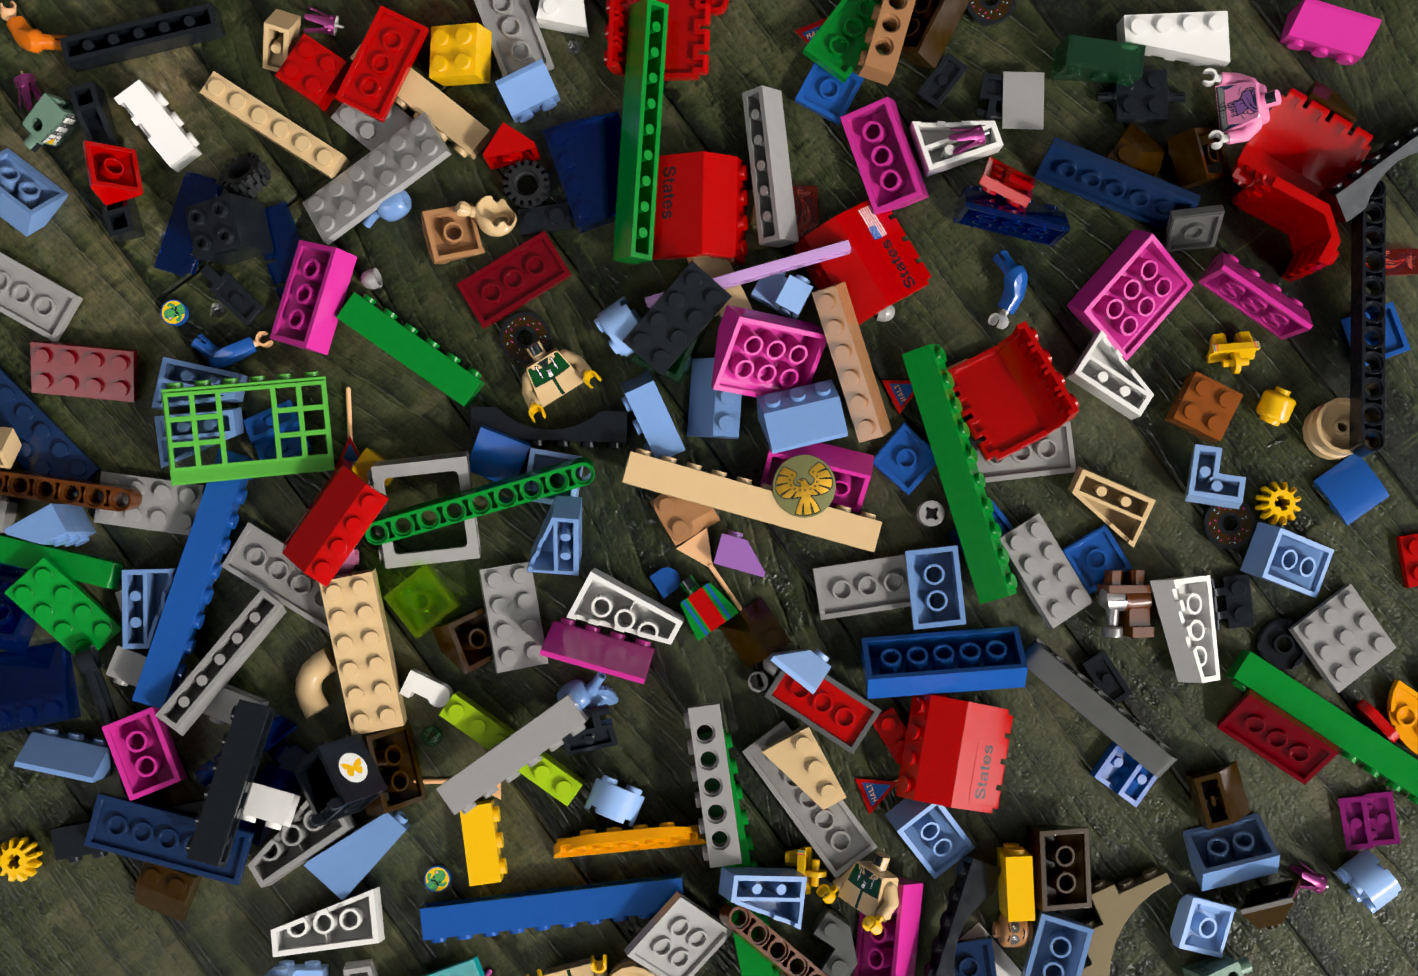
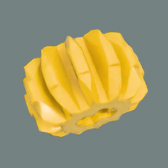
[1255,482,1302,525]
[0,836,43,882]

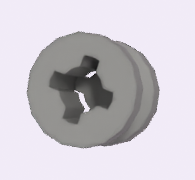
[916,500,945,527]

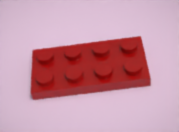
[335,5,429,123]

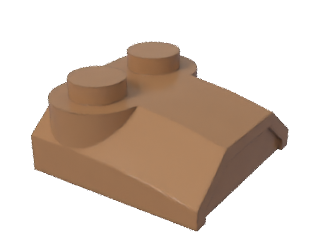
[421,203,485,264]
[650,494,720,546]

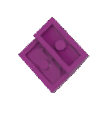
[1338,790,1401,851]

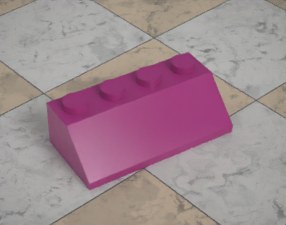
[840,97,929,215]
[269,240,357,355]
[760,443,874,513]
[853,877,923,976]

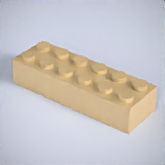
[319,568,407,735]

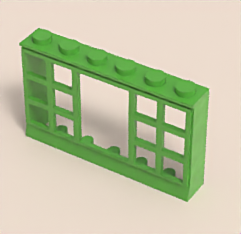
[161,371,335,486]

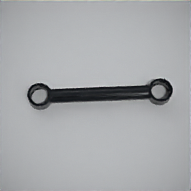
[75,644,128,796]

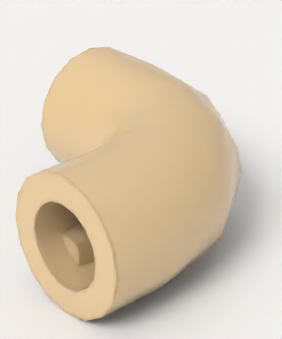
[295,647,338,719]

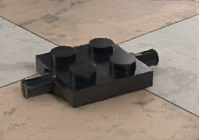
[1096,70,1186,123]

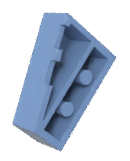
[151,357,248,411]
[154,407,244,468]

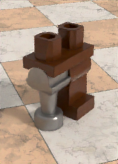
[1097,569,1154,638]

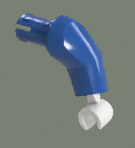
[988,250,1028,329]

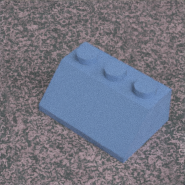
[0,148,68,237]
[687,358,742,439]
[756,379,848,454]
[4,503,96,547]
[905,545,966,630]
[14,726,114,783]
[1183,813,1280,891]
[1021,910,1094,976]

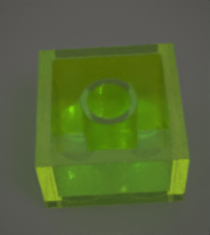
[383,564,462,638]

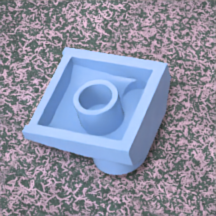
[1170,893,1237,958]

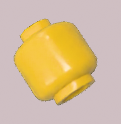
[1256,386,1296,426]

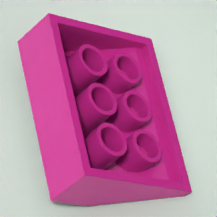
[1067,229,1194,362]
[1198,252,1313,340]
[711,305,827,397]
[539,617,655,684]

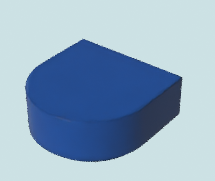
[650,567,680,598]

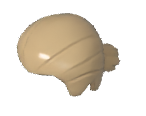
[454,195,517,237]

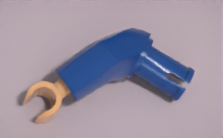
[191,331,273,369]

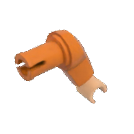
[0,1,66,54]

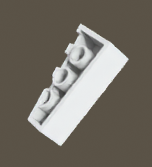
[1116,11,1230,71]
[566,568,686,645]
[1150,575,1220,683]
[271,887,385,957]

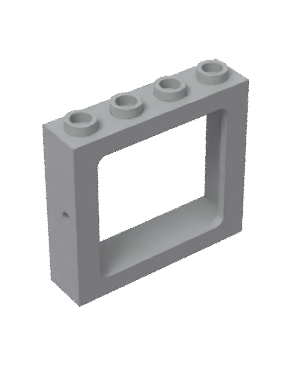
[367,451,481,569]

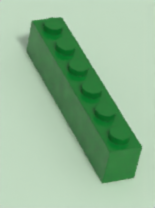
[336,292,485,409]

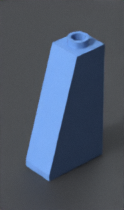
[304,809,411,901]

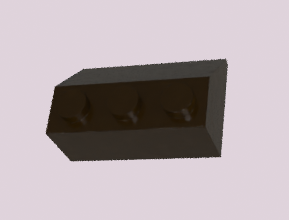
[890,0,969,69]
[361,723,427,816]
[1027,825,1092,912]

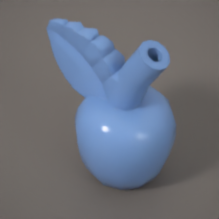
[362,190,412,228]
[557,672,618,710]

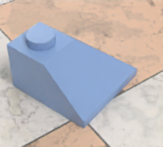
[769,648,831,694]

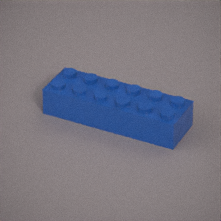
[861,626,1028,699]

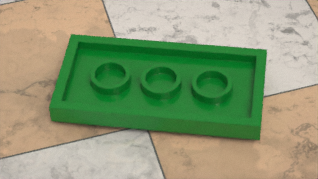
[802,0,898,83]
[4,555,122,656]

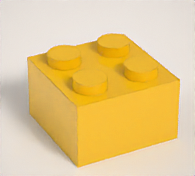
[429,23,492,86]

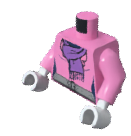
[1202,68,1281,150]

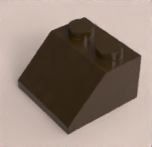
[1167,128,1231,188]
[135,862,202,922]

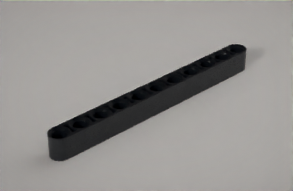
[1350,179,1386,457]

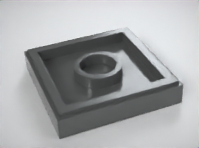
[1162,205,1225,252]

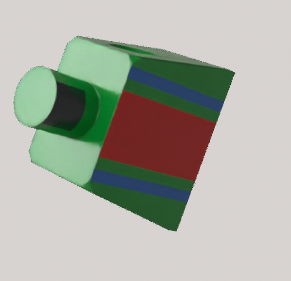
[680,575,739,641]

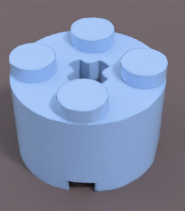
[594,296,641,357]
[584,774,645,827]
[1335,849,1402,914]

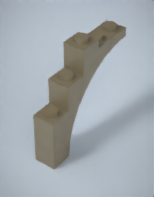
[1081,867,1171,976]

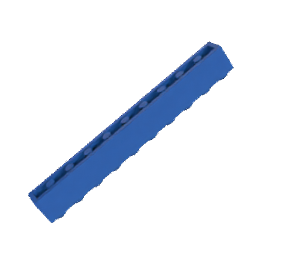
[132,448,253,709]
[420,873,684,943]

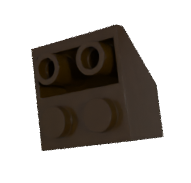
[1185,761,1251,830]

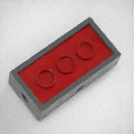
[763,668,881,754]

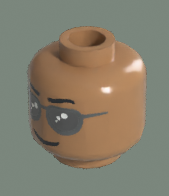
[992,913,1033,948]

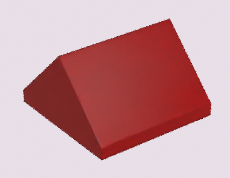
[483,122,541,170]
[82,140,144,206]

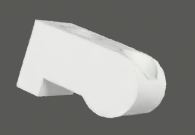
[399,668,453,707]

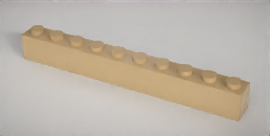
[621,448,882,552]

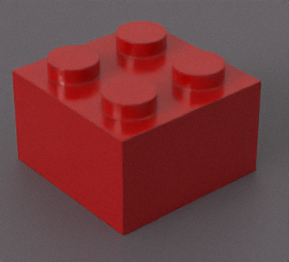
[275,33,350,112]

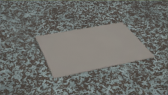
[1002,71,1045,130]

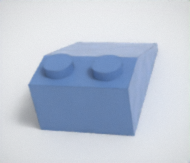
[1240,522,1334,598]
[885,798,976,879]

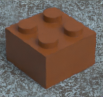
[1165,371,1243,443]

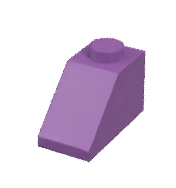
[714,530,765,577]

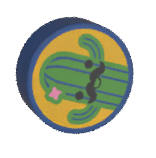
[161,300,189,326]
[424,864,452,892]

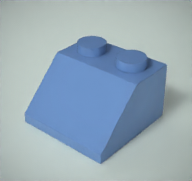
[495,59,561,123]

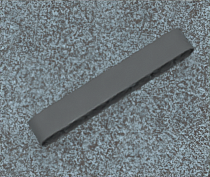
[1024,638,1178,778]

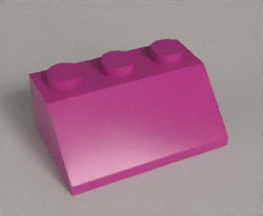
[1279,0,1382,65]
[102,707,188,801]

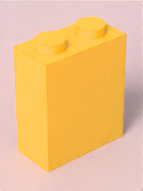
[996,843,1035,922]

